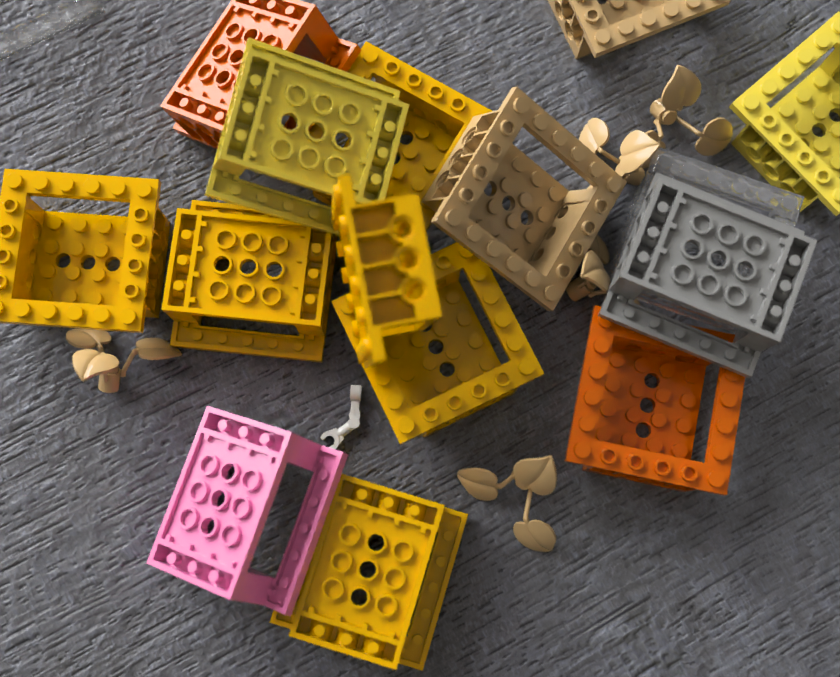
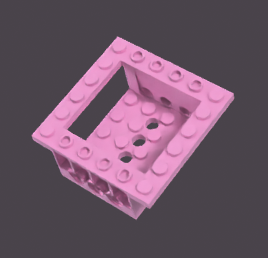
[147,406,348,616]

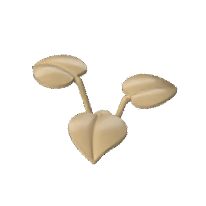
[642,65,733,168]
[579,118,661,189]
[566,234,640,305]
[66,328,182,393]
[457,455,557,552]

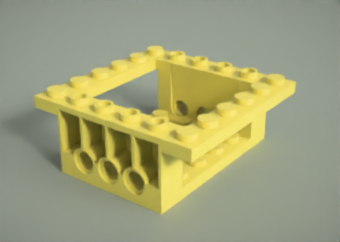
[729,11,840,216]
[205,37,409,236]

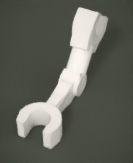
[320,385,362,449]

